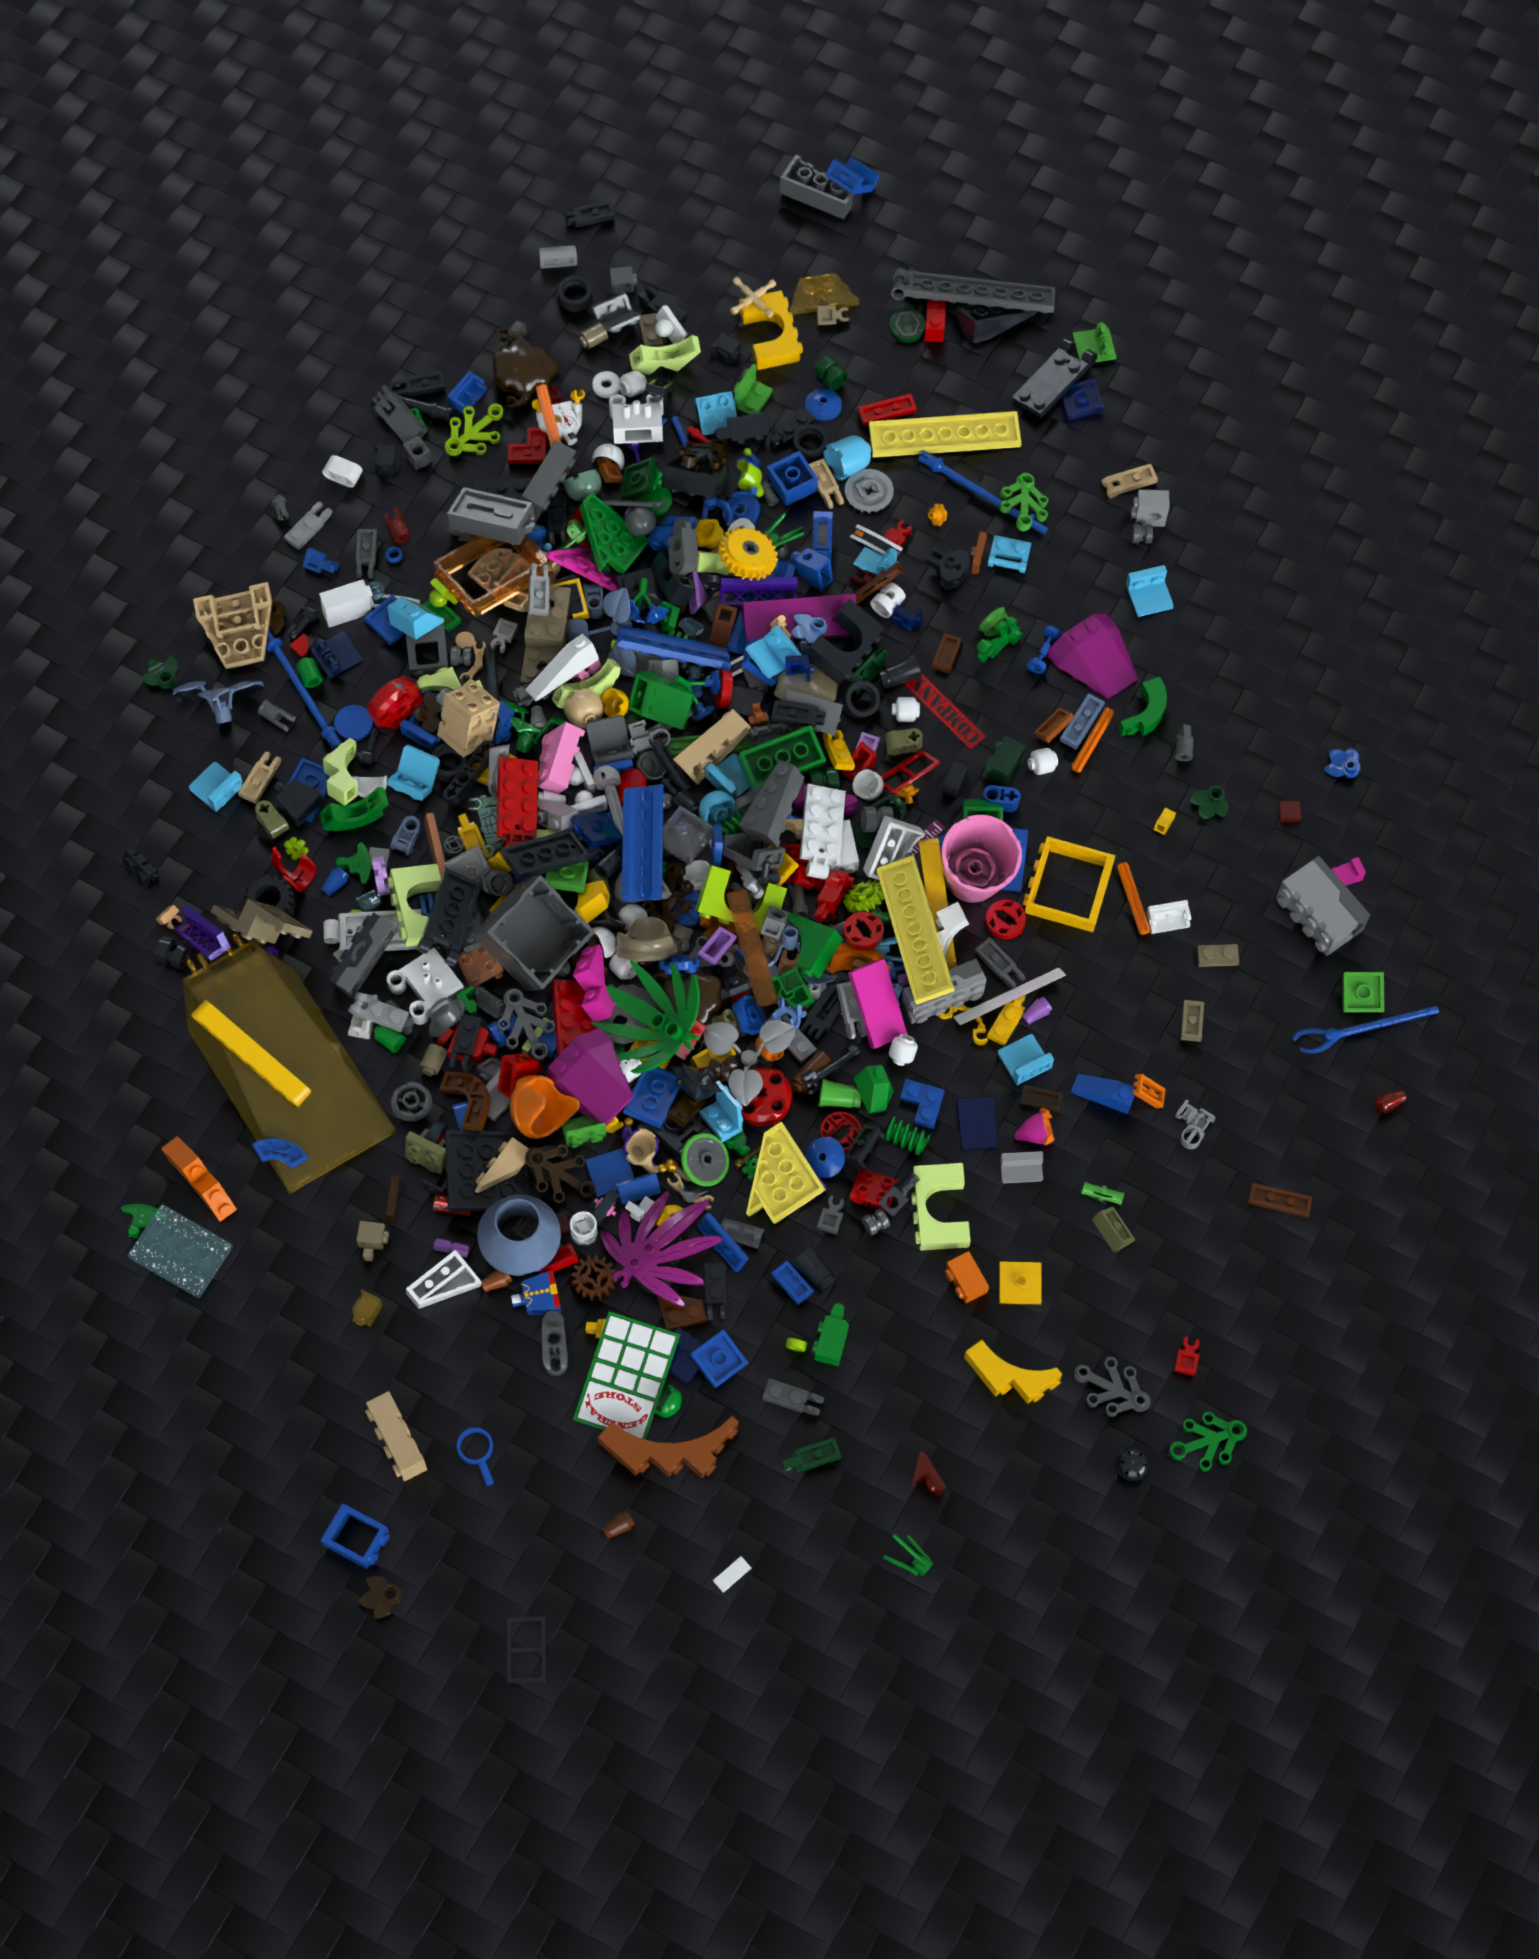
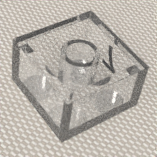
[663,806,713,865]

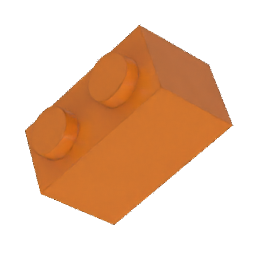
[945,1251,989,1303]

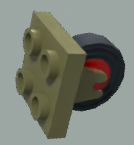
[406,1121,448,1175]

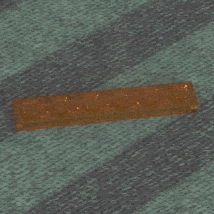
[726,889,778,1007]

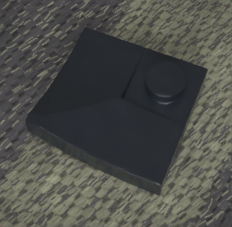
[614,568,664,610]

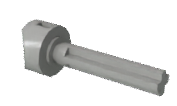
[593,765,623,839]

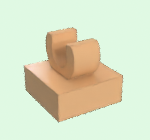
[156,905,182,930]

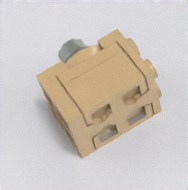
[436,681,500,757]

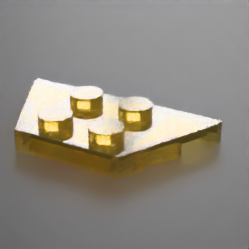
[790,273,859,315]

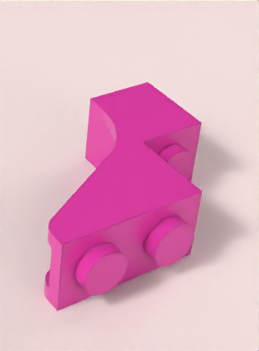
[573,944,615,1022]

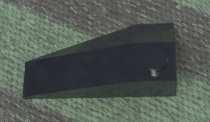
[955,304,1037,343]

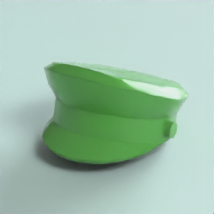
[979,607,1009,636]

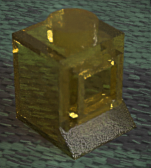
[352,1289,383,1327]

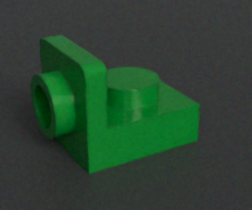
[656,601,680,635]
[456,986,478,1017]

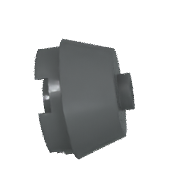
[391,1082,432,1122]

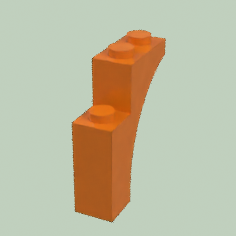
[161,1136,237,1222]

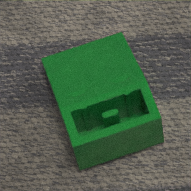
[628,671,694,730]

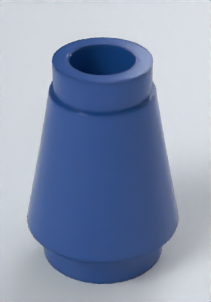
[321,866,349,896]

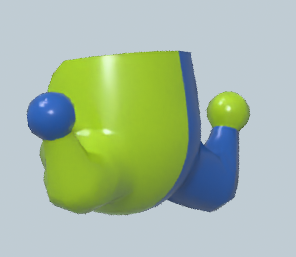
[737,448,764,497]

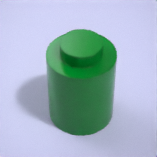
[296,657,323,688]
[374,1024,406,1053]

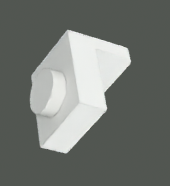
[625,1196,654,1222]

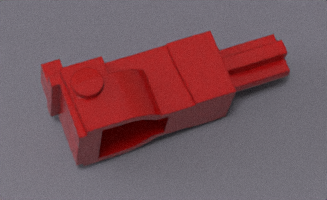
[814,870,854,923]

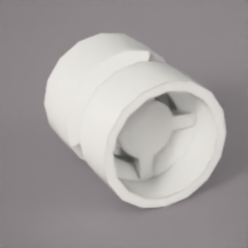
[870,582,906,618]
[570,1211,598,1246]

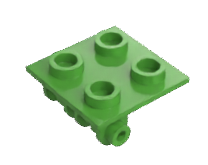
[1073,322,1117,362]
[556,519,586,550]

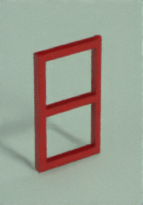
[881,750,941,795]

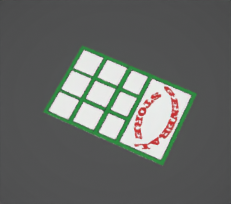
[573,1311,680,1440]

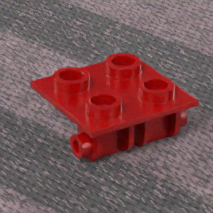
[850,1169,899,1212]

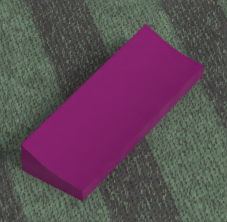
[741,594,856,645]

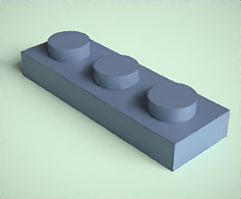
[1060,693,1105,750]

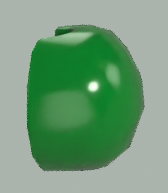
[655,1385,682,1418]

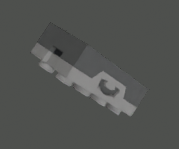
[901,959,986,1024]

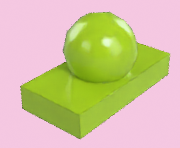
[429,578,459,607]

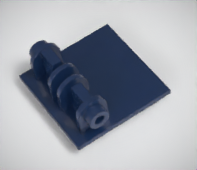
[310,631,363,679]

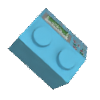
[388,597,444,640]

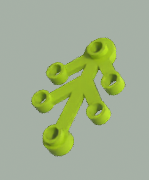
[445,404,503,456]

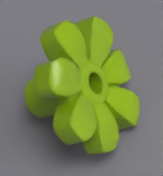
[284,837,309,861]

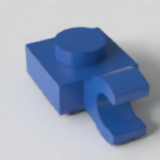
[303,548,339,573]

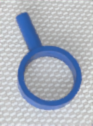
[457,1428,494,1486]

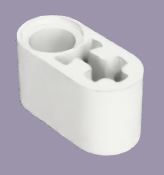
[322,455,363,487]

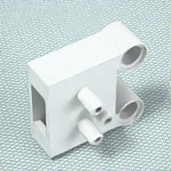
[609,393,664,444]
[387,948,464,1025]

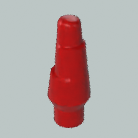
[687,426,710,444]

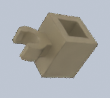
[357,1221,389,1261]

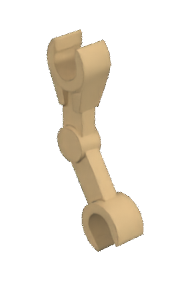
[460,641,486,683]
[667,1173,714,1210]

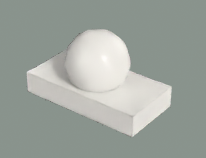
[655,305,687,344]
[569,751,595,793]
[571,790,607,819]

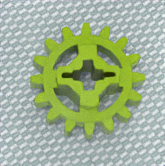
[843,880,885,914]

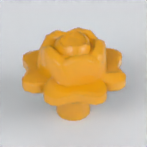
[928,503,947,526]
[895,784,919,804]

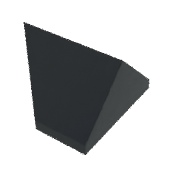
[588,904,626,933]

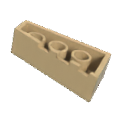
[673,710,752,785]
[365,1391,427,1481]

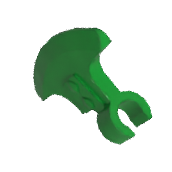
[336,842,371,884]
[121,1204,168,1239]

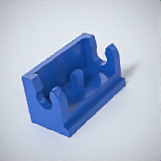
[447,370,487,416]

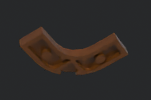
[439,1072,490,1131]

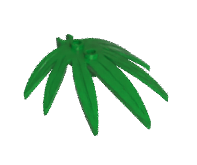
[591,960,700,1074]

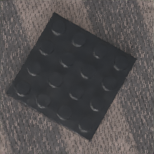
[444,1130,530,1211]

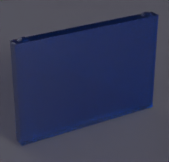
[957,1097,999,1150]

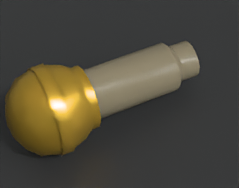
[665,1158,691,1182]

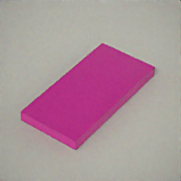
[848,959,907,1049]

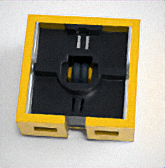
[549,578,589,623]

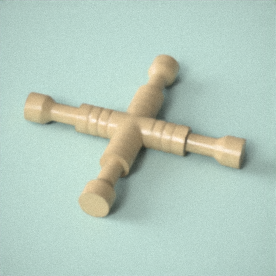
[730,277,776,318]

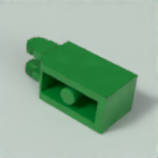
[812,1303,849,1366]

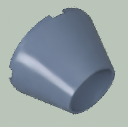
[477,1195,561,1276]

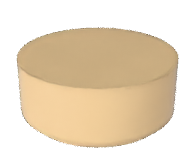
[455,632,475,650]

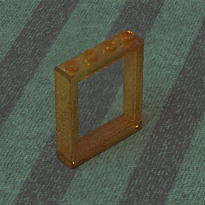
[433,535,554,618]

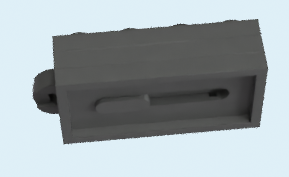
[447,487,536,546]

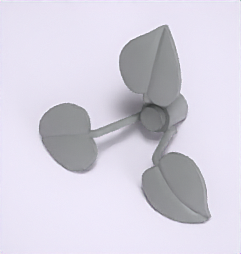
[703,1020,796,1106]

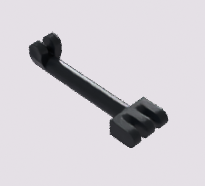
[801,1043,860,1095]

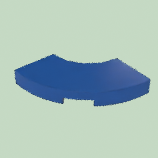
[252,1138,309,1169]

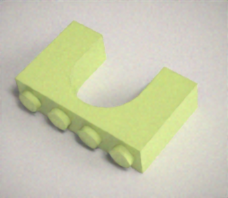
[386,864,445,947]
[911,1163,971,1251]

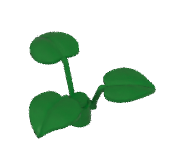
[499,701,577,753]

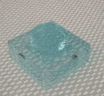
[678,617,705,636]
[356,890,382,911]

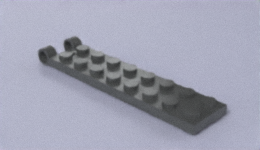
[891,268,1055,313]

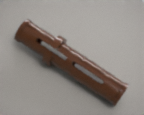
[852,562,903,604]

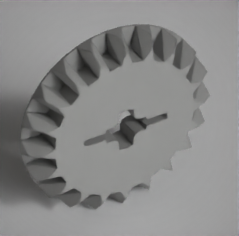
[845,469,894,513]

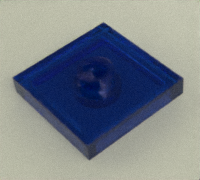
[1061,379,1104,421]
[570,812,623,847]
[668,1327,703,1385]

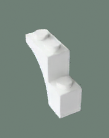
[936,902,969,960]

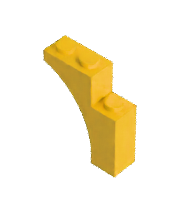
[964,1340,1062,1404]

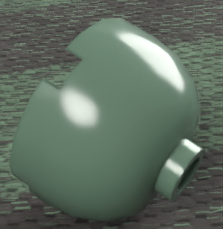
[563,470,602,501]

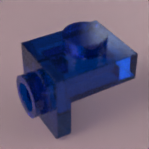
[892,604,923,631]
[785,655,814,682]

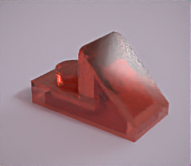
[912,1451,946,1496]

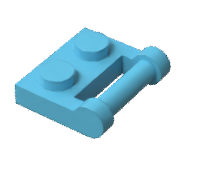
[988,535,1031,573]

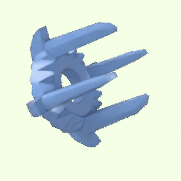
[770,997,807,1037]

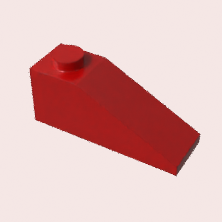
[925,299,946,342]

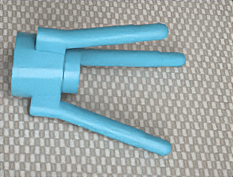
[874,936,903,962]

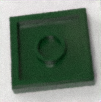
[620,457,657,500]

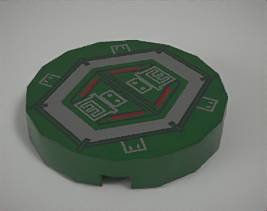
[889,308,926,343]

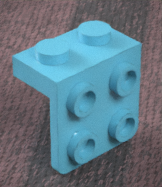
[387,745,440,801]
[189,762,243,812]

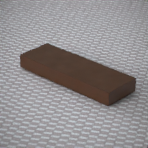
[1247,1182,1313,1218]

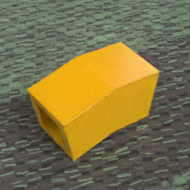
[1153,808,1176,835]

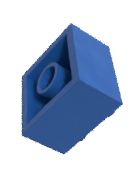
[767,451,819,507]

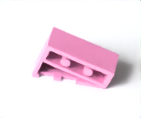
[537,722,585,794]

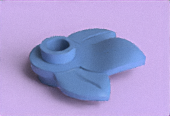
[791,614,827,644]

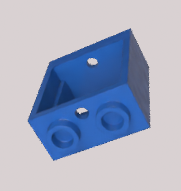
[321,1503,390,1569]

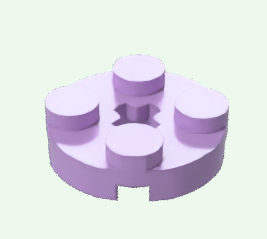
[372,856,391,896]

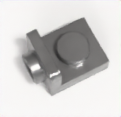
[476,1056,501,1086]

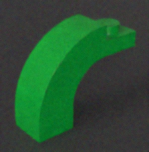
[1118,676,1167,736]
[319,787,389,831]

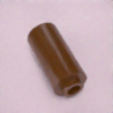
[791,1051,832,1093]

